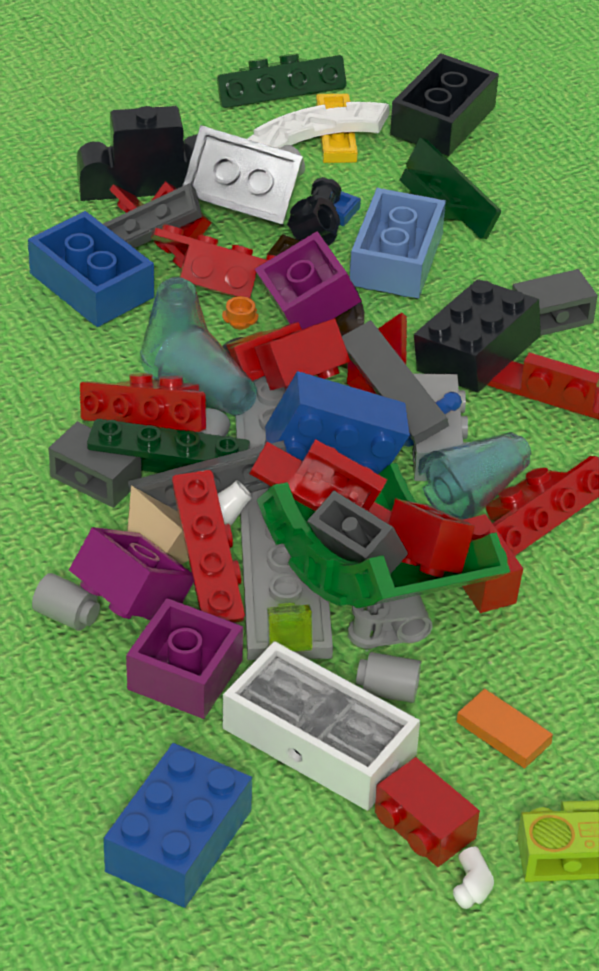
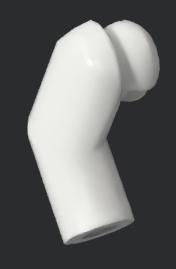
[453,847,494,909]

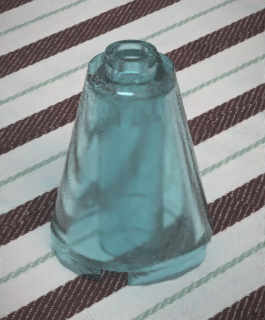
[140,277,214,382]
[154,325,257,416]
[418,432,531,520]

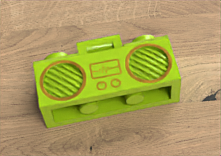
[517,800,599,882]

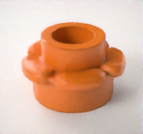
[222,296,259,330]

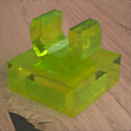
[267,602,312,652]

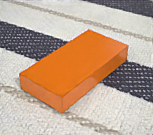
[457,689,553,769]

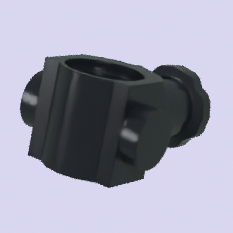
[287,177,342,246]

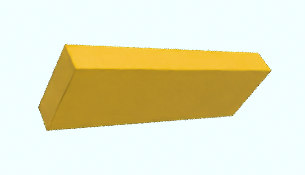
[316,93,358,163]

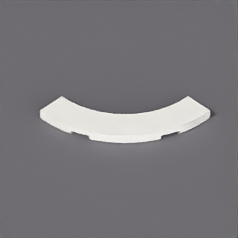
[247,102,390,149]

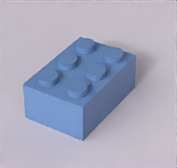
[350,188,446,299]

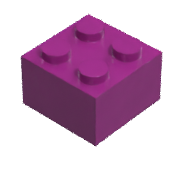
[255,231,362,329]
[69,527,194,620]
[126,598,243,719]

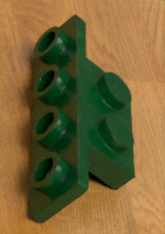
[216,53,347,108]
[400,138,501,239]
[87,419,250,473]

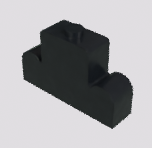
[77,106,198,201]

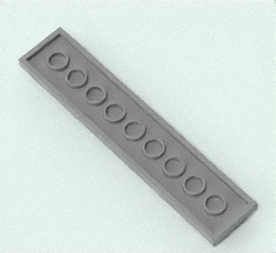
[233,366,333,660]

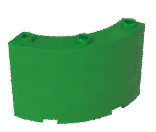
[257,463,510,608]

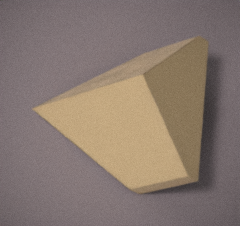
[127,485,189,565]

